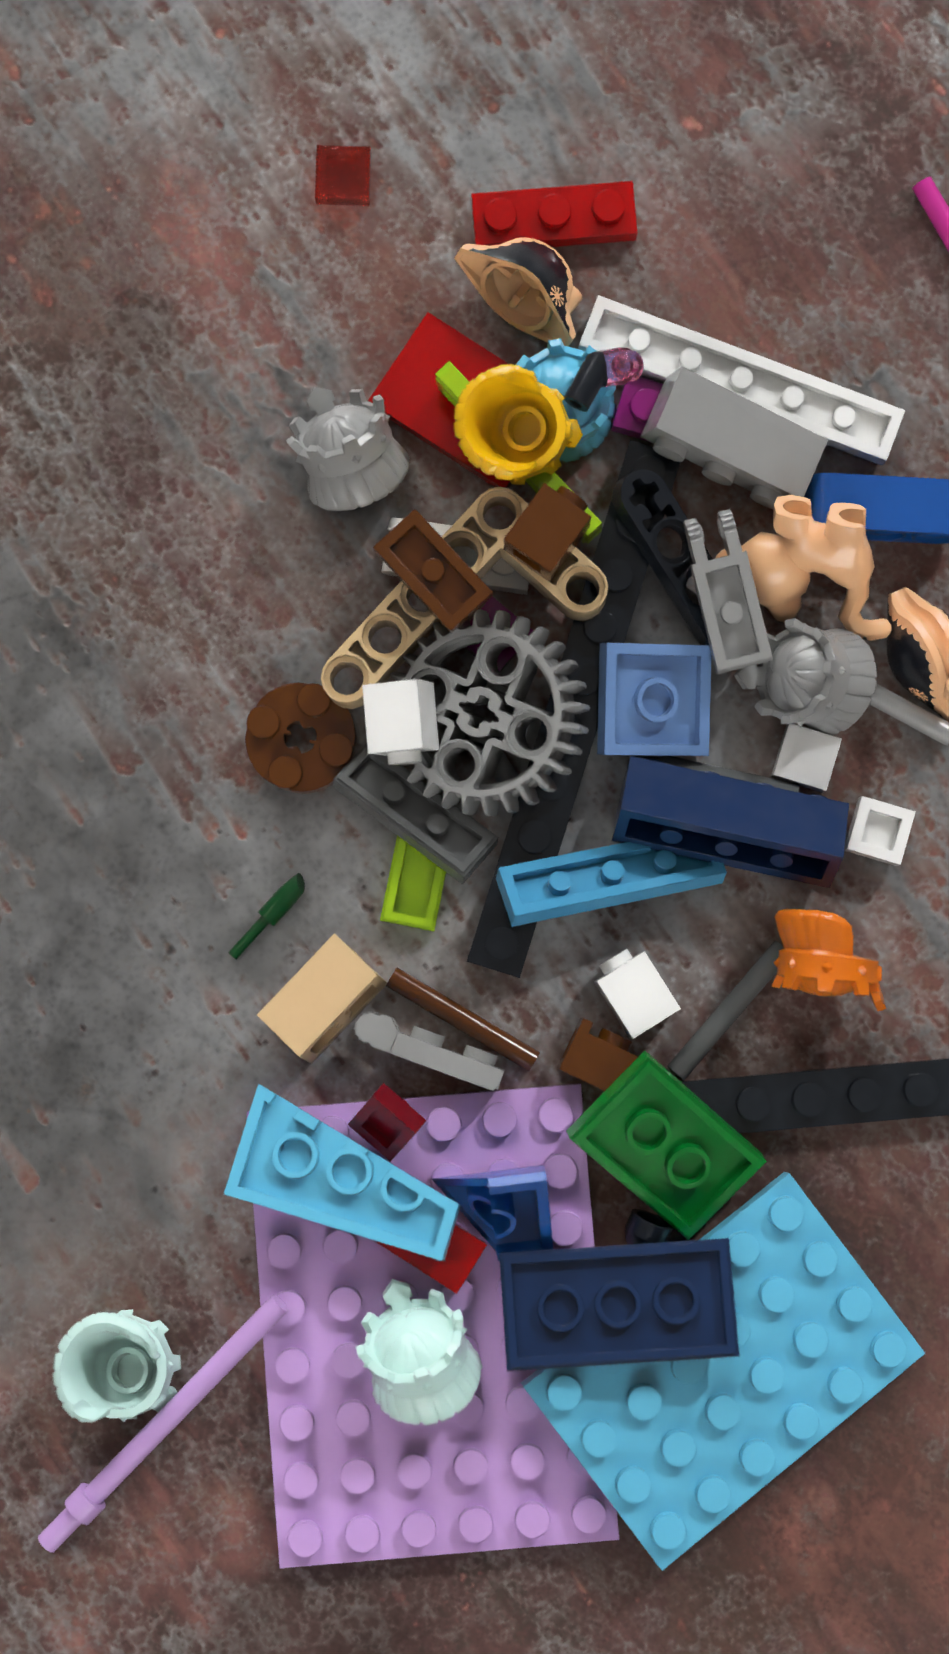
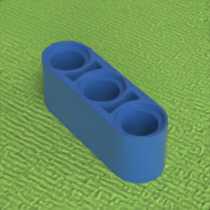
[804,473,949,544]

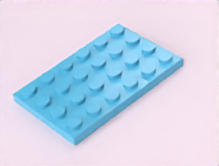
[521,1172,925,1571]

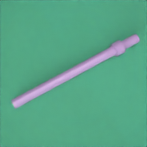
[38,1295,289,1553]

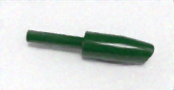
[228,873,305,960]

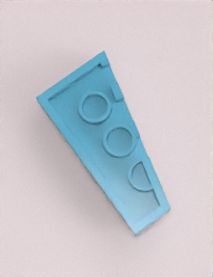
[224,1084,461,1261]

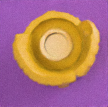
[453,364,583,485]

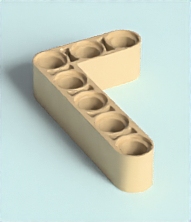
[321,487,608,709]

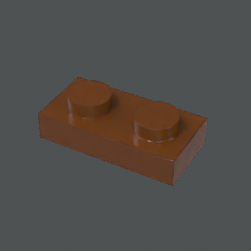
[373,509,493,634]

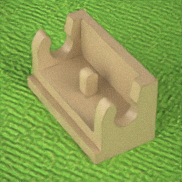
[257,933,387,1064]

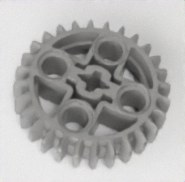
[390,609,590,817]

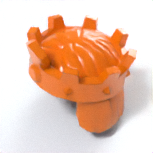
[772,909,887,1012]

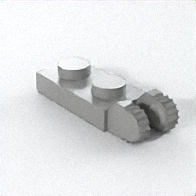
[683,509,773,674]
[353,1011,505,1091]

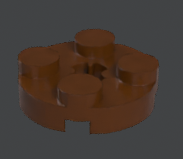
[245,682,357,794]

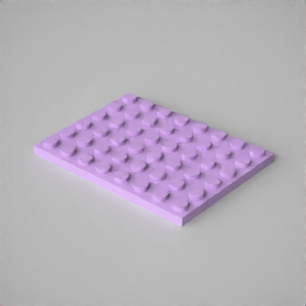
[246,1083,619,1568]

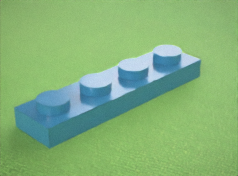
[496,842,727,927]

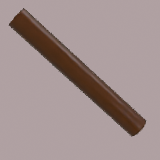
[386,967,540,1071]

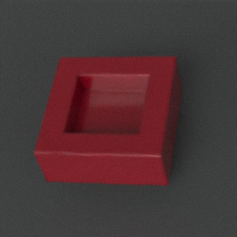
[348,1083,427,1162]

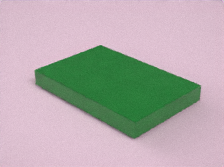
[566,1050,767,1240]

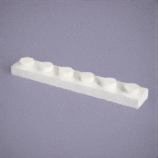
[578,295,905,466]

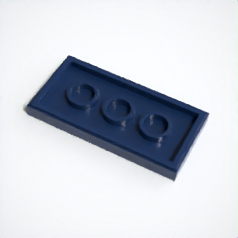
[499,1238,739,1371]

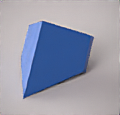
[432,1165,553,1261]

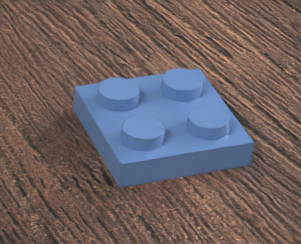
[597,643,712,756]

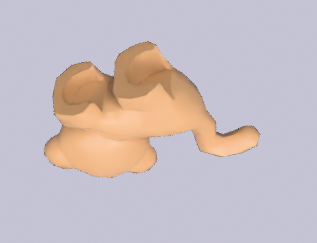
[715,495,892,641]

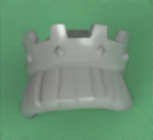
[286,387,410,511]
[734,618,877,735]

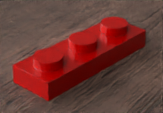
[471,181,638,247]

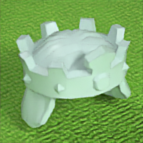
[356,1279,482,1425]
[52,1309,181,1423]

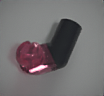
[564,347,644,412]

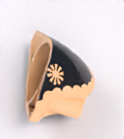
[454,237,582,347]
[887,587,949,722]

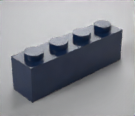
[612,756,849,888]

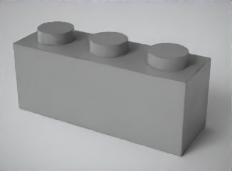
[641,367,828,509]

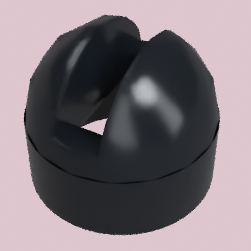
[624,1209,673,1245]

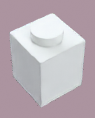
[362,679,439,765]
[594,949,681,1039]

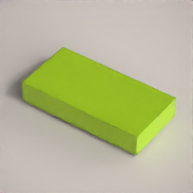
[380,835,446,932]

